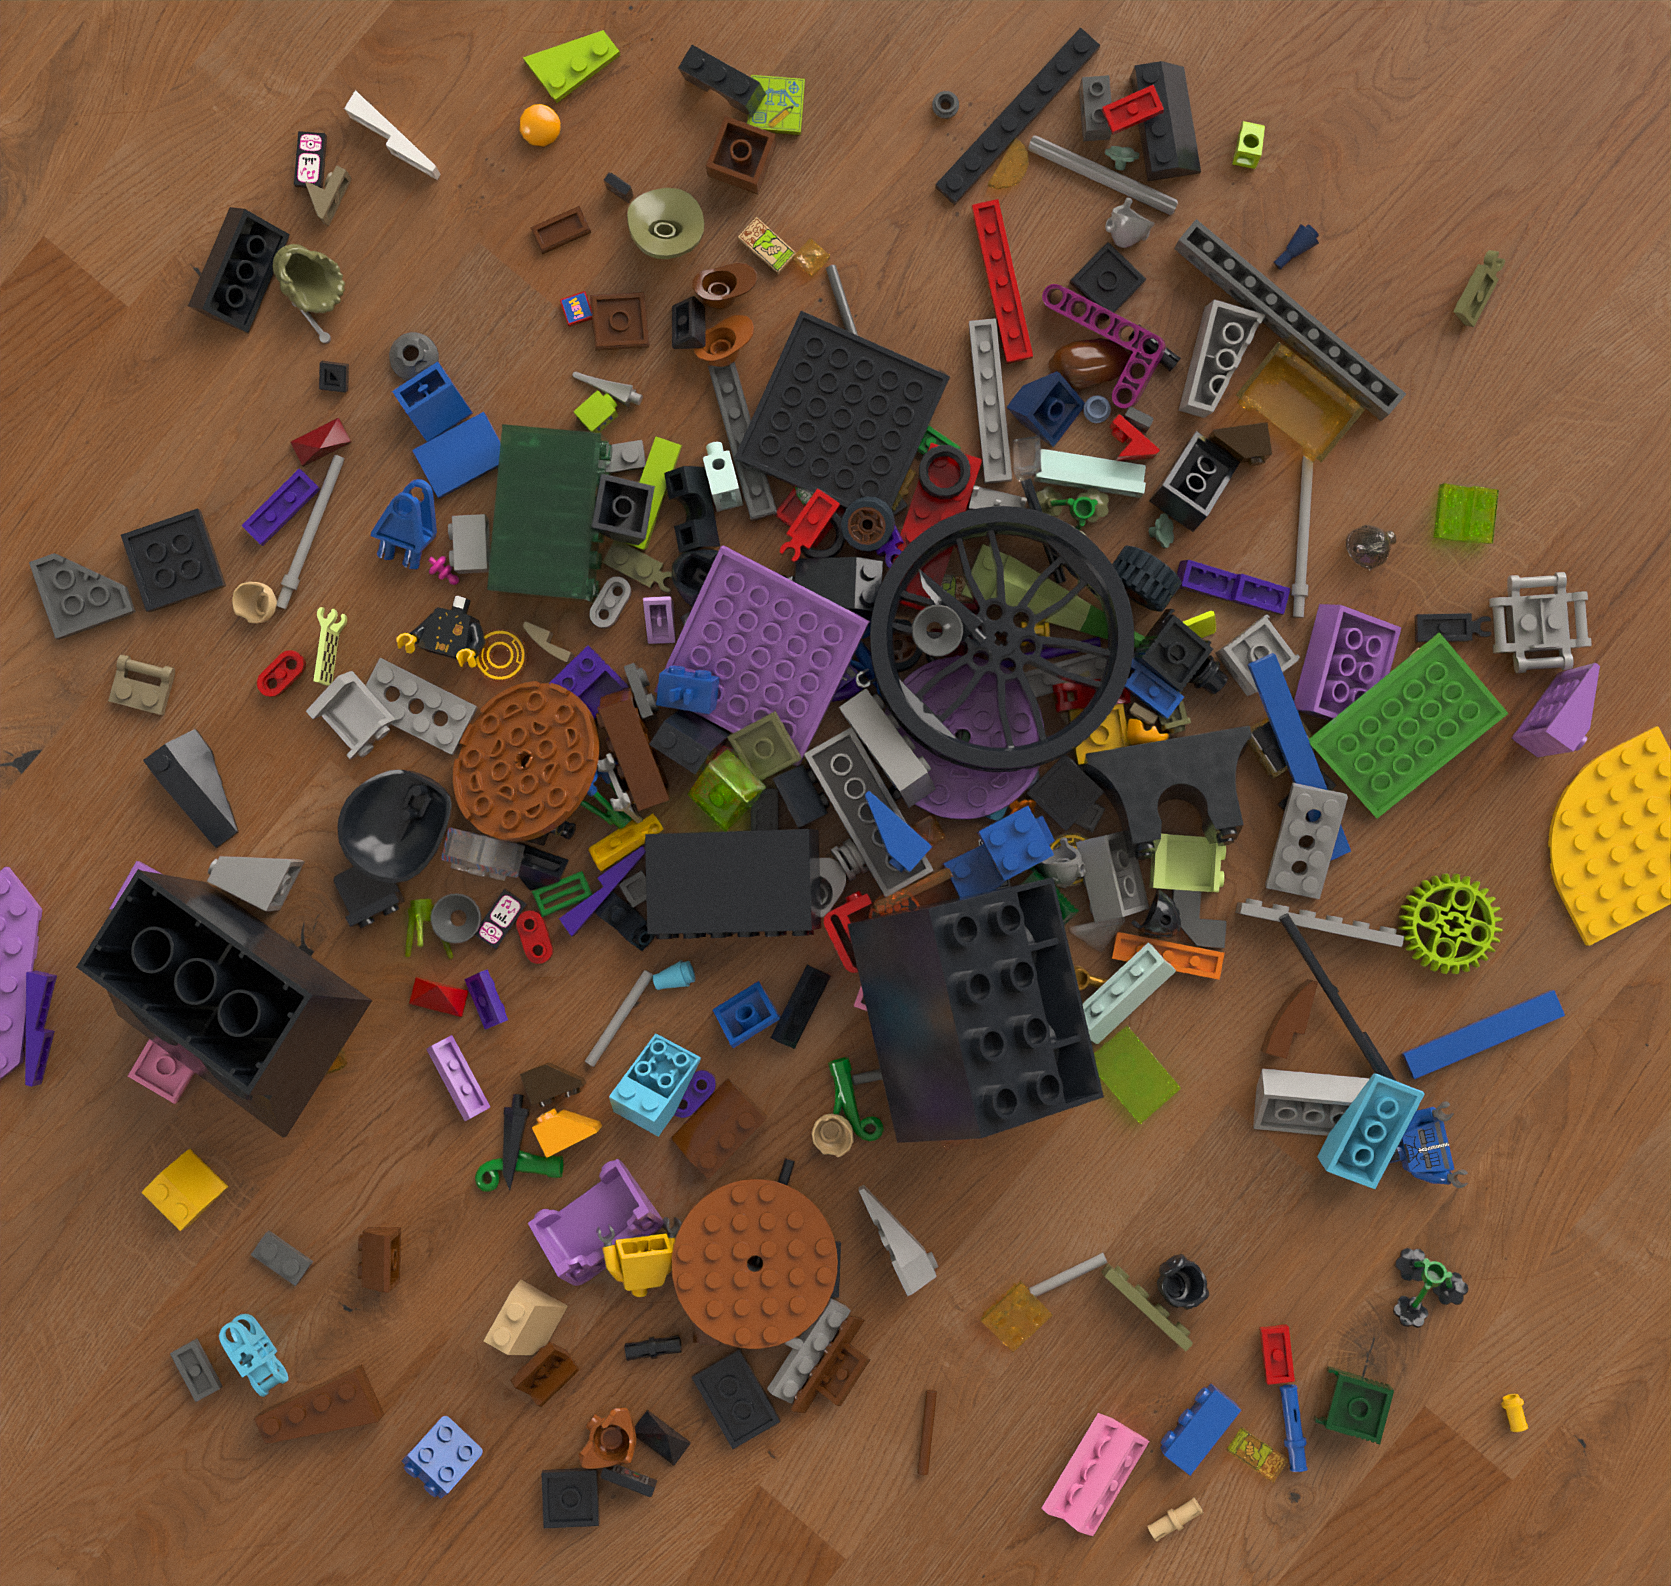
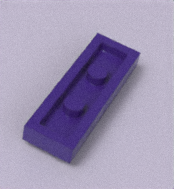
[241,468,320,546]

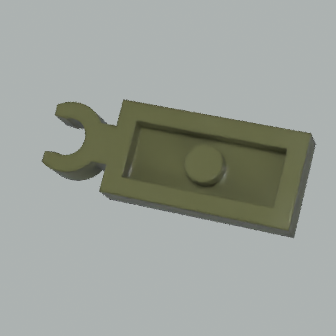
[1453,250,1505,327]
[603,540,672,593]

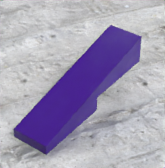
[1177,559,1291,615]
[559,846,646,936]
[25,971,57,1087]

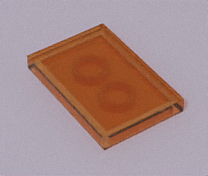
[872,867,953,916]

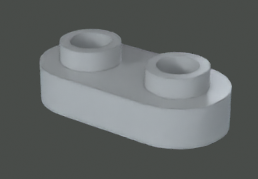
[590,577,631,628]

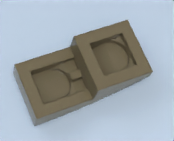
[523,621,574,664]

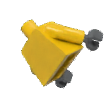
[596,1217,682,1297]

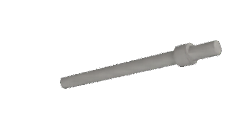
[276,455,345,610]
[1291,455,1314,618]

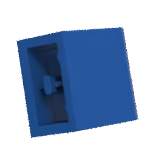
[392,362,473,442]

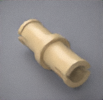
[1147,1497,1204,1542]

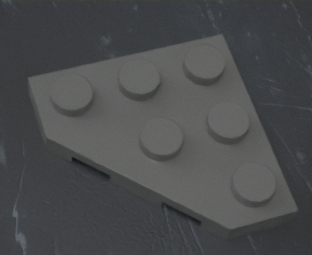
[29,553,136,640]

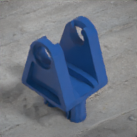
[371,479,437,569]

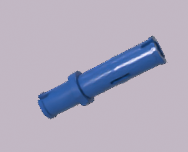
[1279,1384,1308,1472]

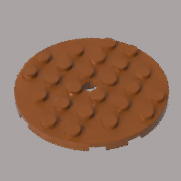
[453,681,599,842]
[671,1179,838,1349]

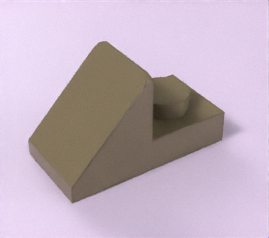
[305,165,352,226]

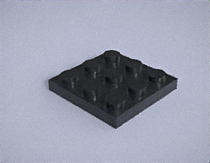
[121,508,226,613]

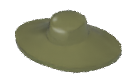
[627,188,704,259]

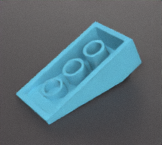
[1317,1073,1425,1189]

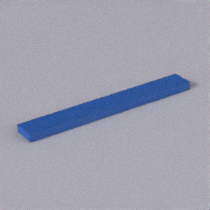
[1247,653,1351,861]

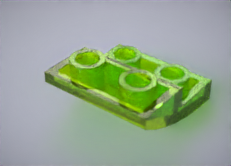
[1434,483,1499,544]

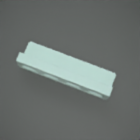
[1034,449,1146,498]
[1083,943,1176,1044]

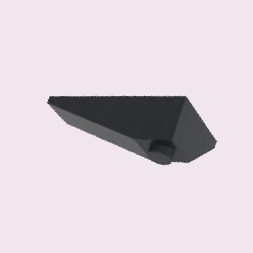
[143,729,239,848]

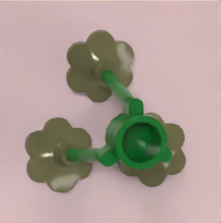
[1036,486,1109,536]

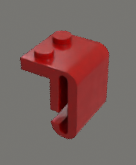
[824,891,872,973]

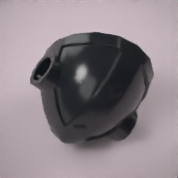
[1131,889,1181,938]

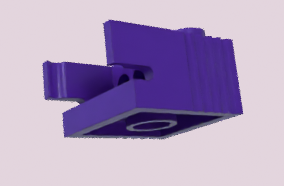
[549,645,629,726]

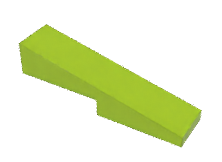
[626,436,682,549]

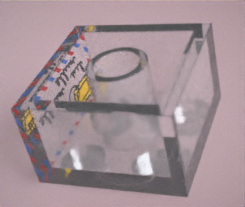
[441,827,525,881]

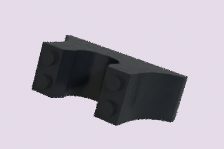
[1083,726,1252,860]

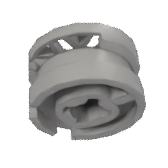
[830,839,869,882]

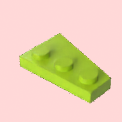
[523,30,620,103]

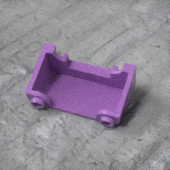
[528,1159,664,1286]

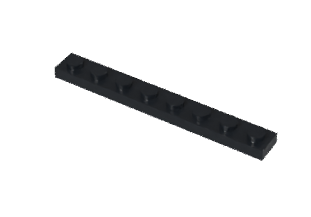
[935,27,1100,205]

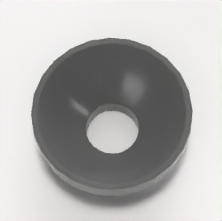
[389,332,439,381]
[912,605,963,656]
[431,893,481,943]

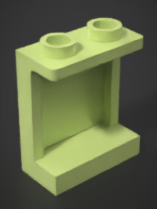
[1149,833,1226,892]

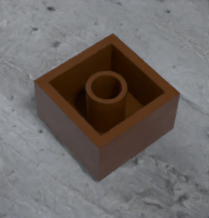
[706,116,777,195]

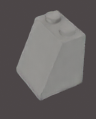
[207,856,305,911]

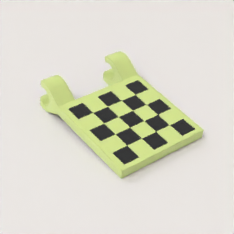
[314,607,347,686]

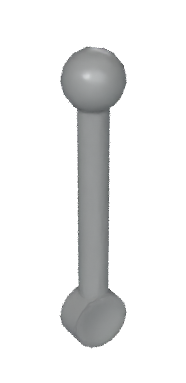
[292,302,331,344]

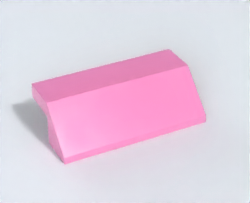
[1042,1413,1150,1536]

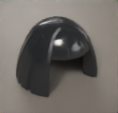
[671,549,718,608]

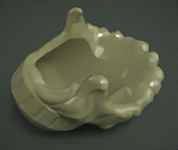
[273,244,345,313]

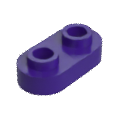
[674,1070,716,1118]

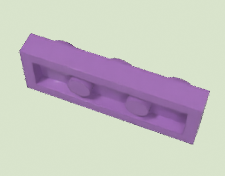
[426,1035,490,1121]

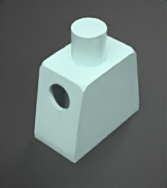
[703,442,743,512]

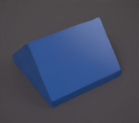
[713,981,781,1048]

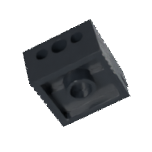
[1133,609,1213,692]

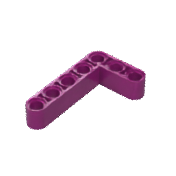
[1042,284,1166,409]

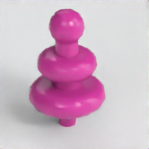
[428,556,459,585]

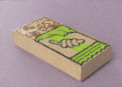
[738,217,796,275]

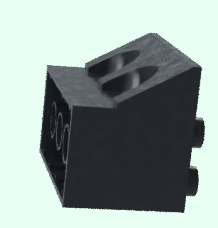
[76,870,372,1138]
[847,877,1104,1143]

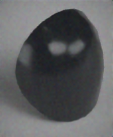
[337,769,451,884]

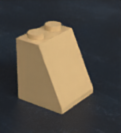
[484,1280,568,1355]

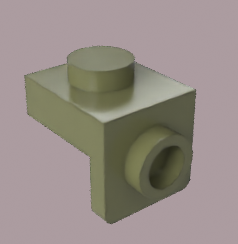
[1156,692,1191,734]

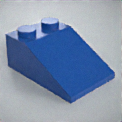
[865,791,932,873]

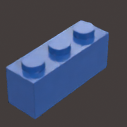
[1160,1383,1241,1476]

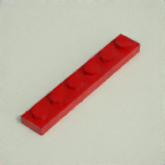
[971,199,1033,364]

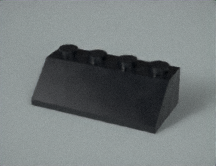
[1130,61,1201,182]
[188,207,290,333]

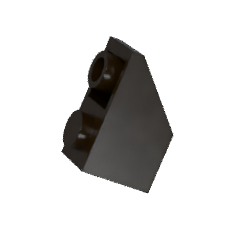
[520,1062,586,1107]

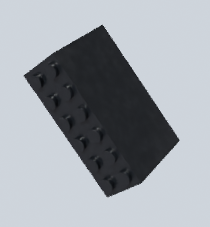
[645,829,821,939]

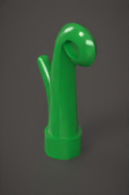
[828,1057,884,1141]
[475,1150,564,1192]

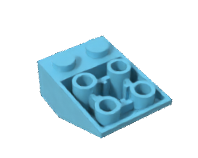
[609,1033,701,1137]

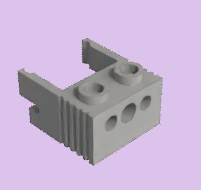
[1215,614,1300,696]

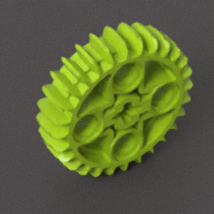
[1398,874,1503,974]

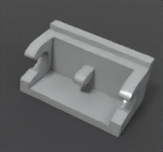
[968,486,1027,510]

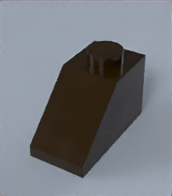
[1209,422,1272,466]

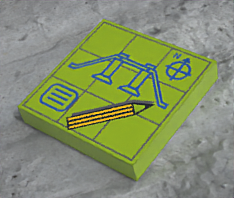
[747,75,805,135]

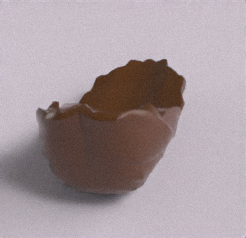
[1048,338,1133,390]

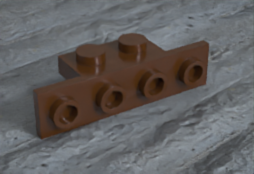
[791,1316,870,1413]

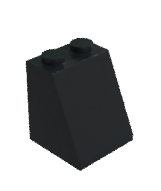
[649,709,732,778]

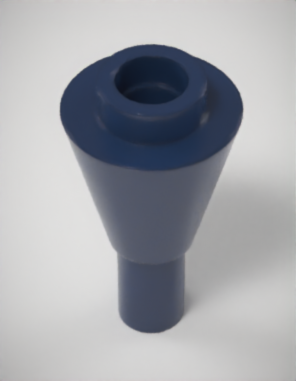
[1273,224,1319,270]

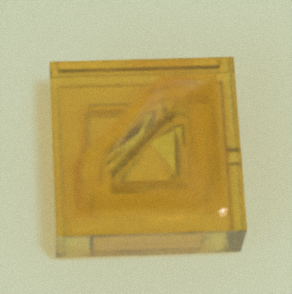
[792,238,830,278]

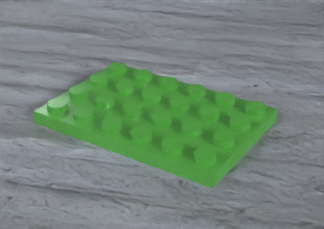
[1308,633,1509,818]

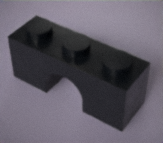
[678,45,766,117]
[664,466,720,553]

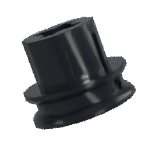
[1189,655,1228,695]

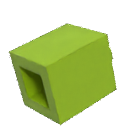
[574,390,619,437]

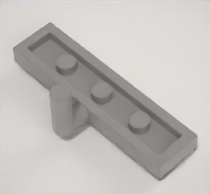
[767,1298,851,1404]

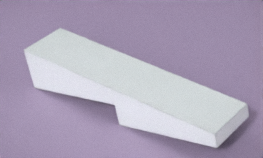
[344,90,441,180]

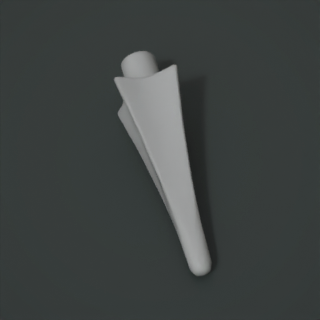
[573,372,643,407]

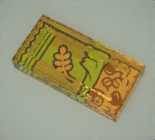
[1226,1427,1289,1483]

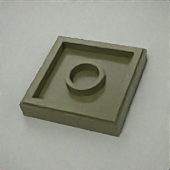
[727,711,802,784]

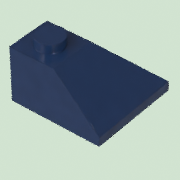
[1006,372,1085,447]

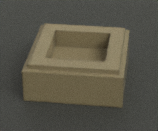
[1126,702,1158,726]

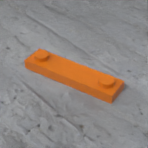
[1111,932,1225,980]

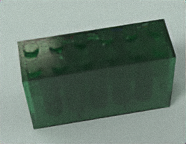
[487,424,613,603]

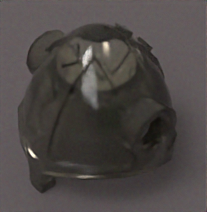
[1346,525,1396,571]

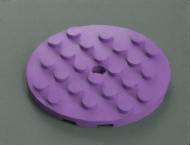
[885,656,1045,819]

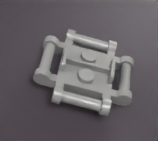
[1489,572,1592,673]

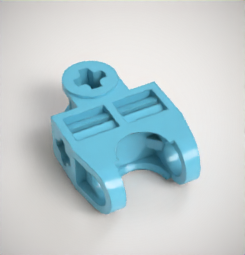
[219,1314,288,1397]

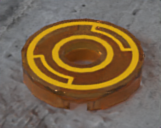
[475,628,528,683]

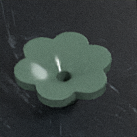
[1105,146,1140,170]
[1149,513,1174,548]

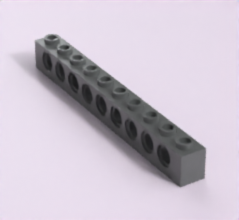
[1174,219,1406,421]

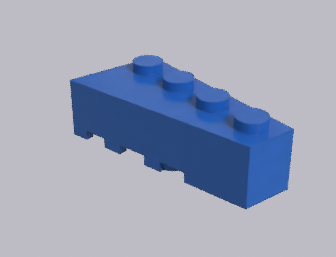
[943,816,1055,898]

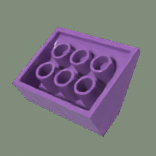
[1294,604,1401,721]
[1512,663,1600,757]

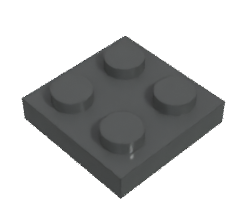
[624,663,659,722]

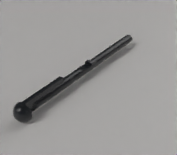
[1279,913,1400,1083]

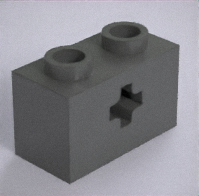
[1079,75,1112,142]

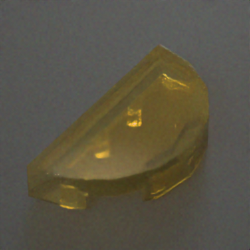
[988,138,1029,190]

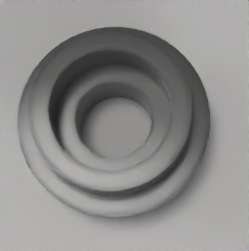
[932,91,959,119]

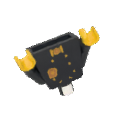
[397,596,486,668]

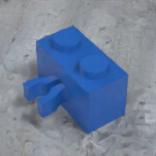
[656,666,720,714]

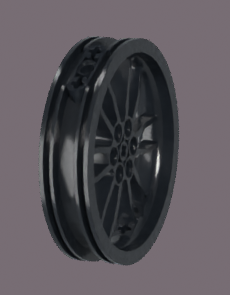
[870,506,1134,772]

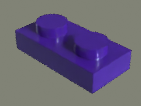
[464,969,508,1029]

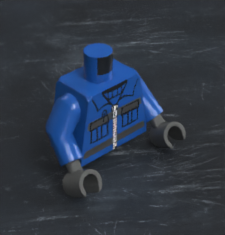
[1389,1101,1468,1188]

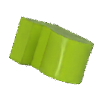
[1232,121,1265,169]

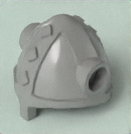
[1105,198,1155,248]
[1037,838,1086,888]

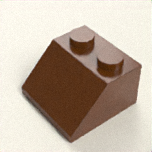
[357,1227,401,1293]

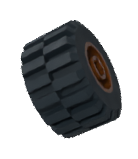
[1112,545,1182,612]

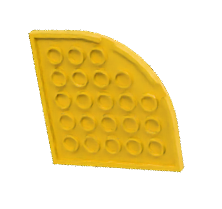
[1548,726,1671,946]

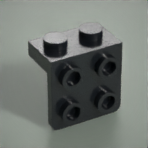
[333,867,406,929]

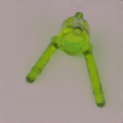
[405,899,453,959]

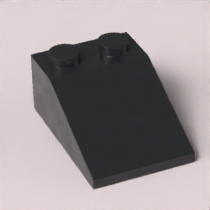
[1149,431,1240,532]
[794,557,883,623]

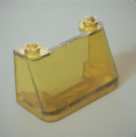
[1236,341,1365,463]

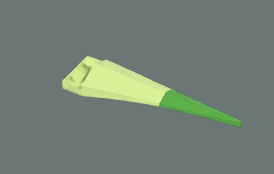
[961,544,1145,648]

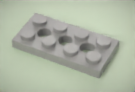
[366,658,478,755]
[1265,783,1348,899]

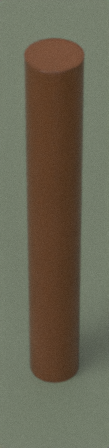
[917,1390,937,1475]

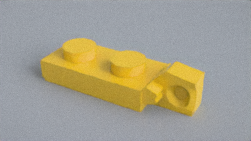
[588,814,663,871]

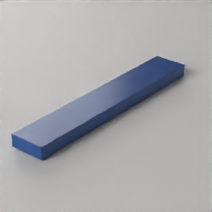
[1402,990,1565,1079]

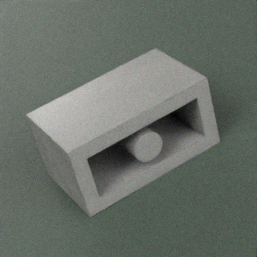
[448,514,491,574]

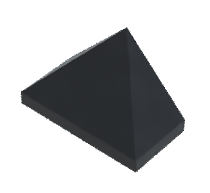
[508,842,569,891]
[634,1410,691,1466]

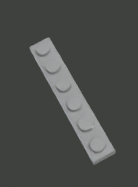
[968,318,1012,484]
[1235,898,1404,947]

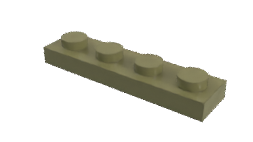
[1101,1263,1193,1351]

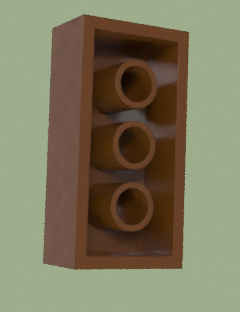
[596,687,670,811]

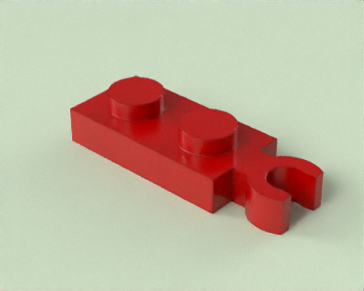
[780,488,840,563]

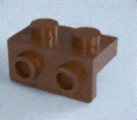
[510,1342,579,1407]

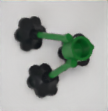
[1393,1248,1469,1328]

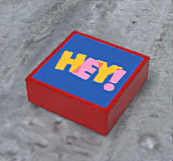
[560,291,592,327]

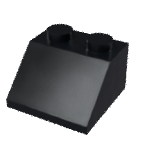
[591,474,655,545]
[773,765,830,829]

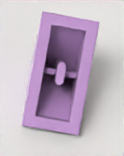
[643,597,675,644]

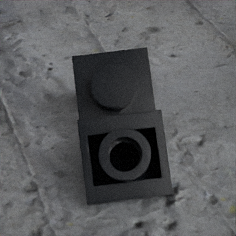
[594,891,656,952]

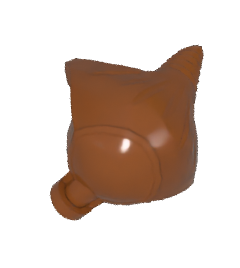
[579,1408,636,1469]

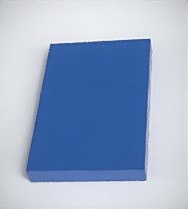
[412,412,511,499]

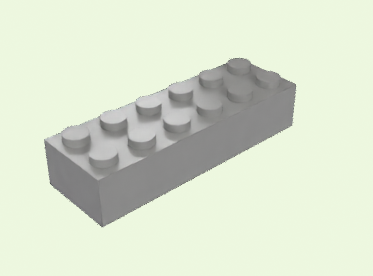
[804,727,934,898]

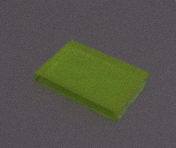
[1094,1025,1181,1124]

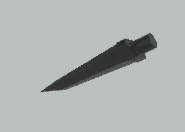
[918,568,987,645]
[503,1094,529,1190]

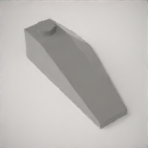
[859,1185,939,1296]

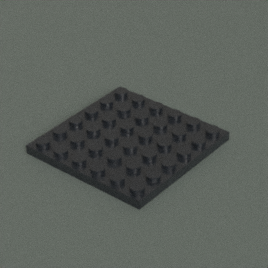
[734,311,950,509]

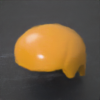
[519,104,561,147]
[1126,719,1169,746]

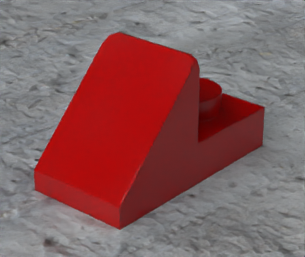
[1109,414,1160,461]

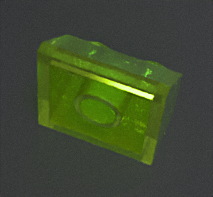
[687,749,766,832]

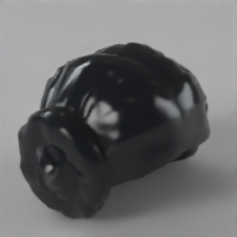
[1157,1254,1209,1310]

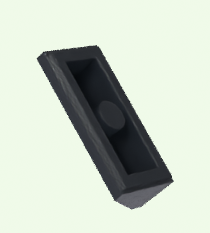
[672,296,706,349]

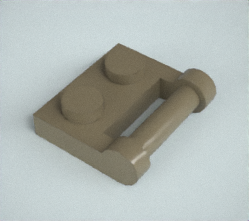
[108,654,175,716]

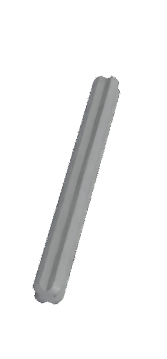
[1028,136,1178,215]

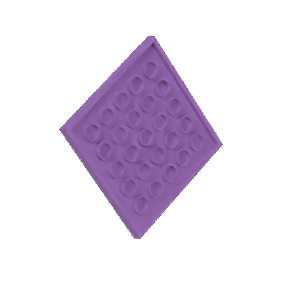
[654,545,870,767]

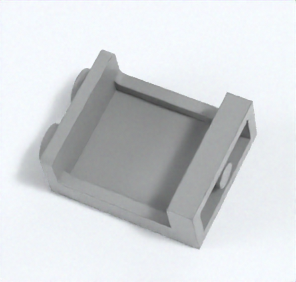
[306,671,395,759]

